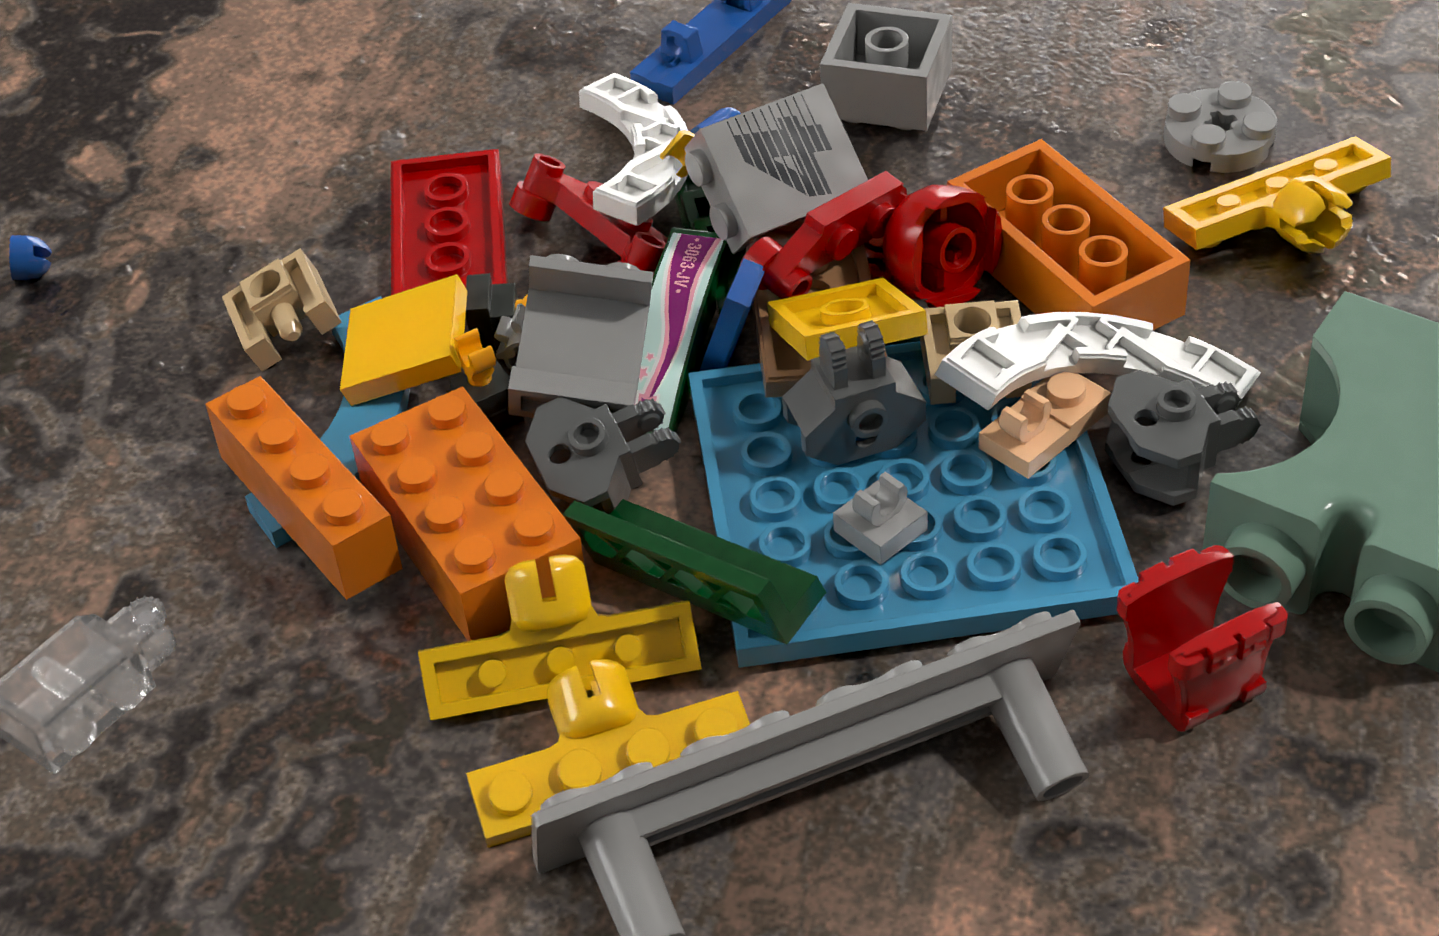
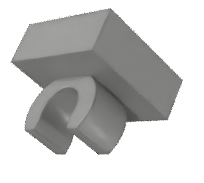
[833,472,928,565]

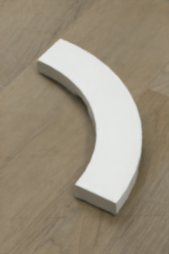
[579,73,688,226]
[935,312,1261,411]

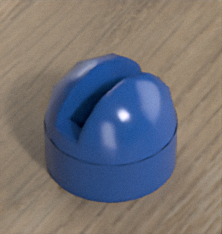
[9,235,52,280]

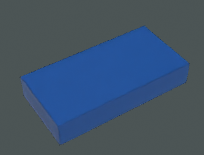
[699,258,765,371]

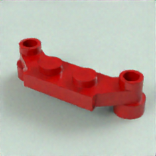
[509,153,668,276]
[740,171,907,299]

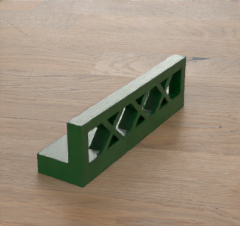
[563,499,827,645]

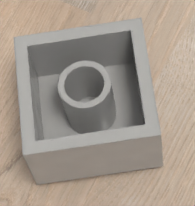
[820,3,952,131]

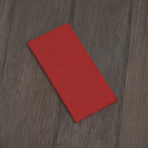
[391,149,508,295]

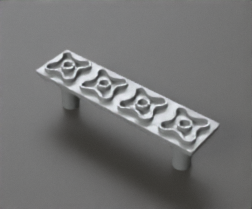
[531,610,1089,936]

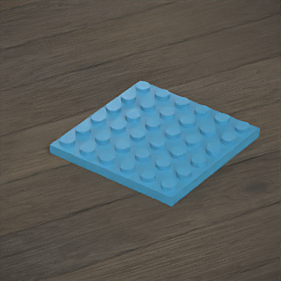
[688,342,1138,668]

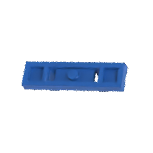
[630,0,792,105]

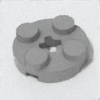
[1164,81,1278,173]

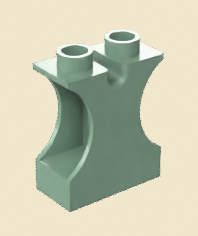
[1202,291,1439,672]

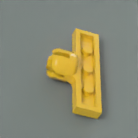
[1163,136,1391,254]
[418,554,702,720]
[466,660,750,848]

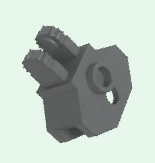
[782,320,926,465]
[1105,370,1261,506]
[525,397,681,515]

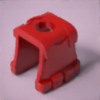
[1117,545,1288,732]

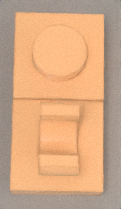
[979,372,1112,479]

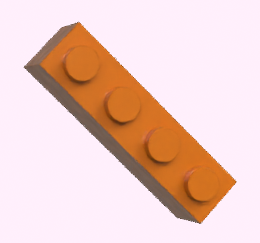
[205,376,403,600]

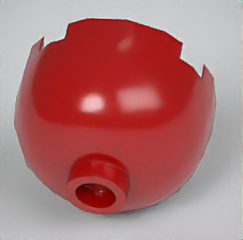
[882,185,1003,307]

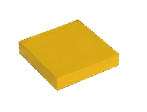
[340,274,468,406]
[767,278,928,361]

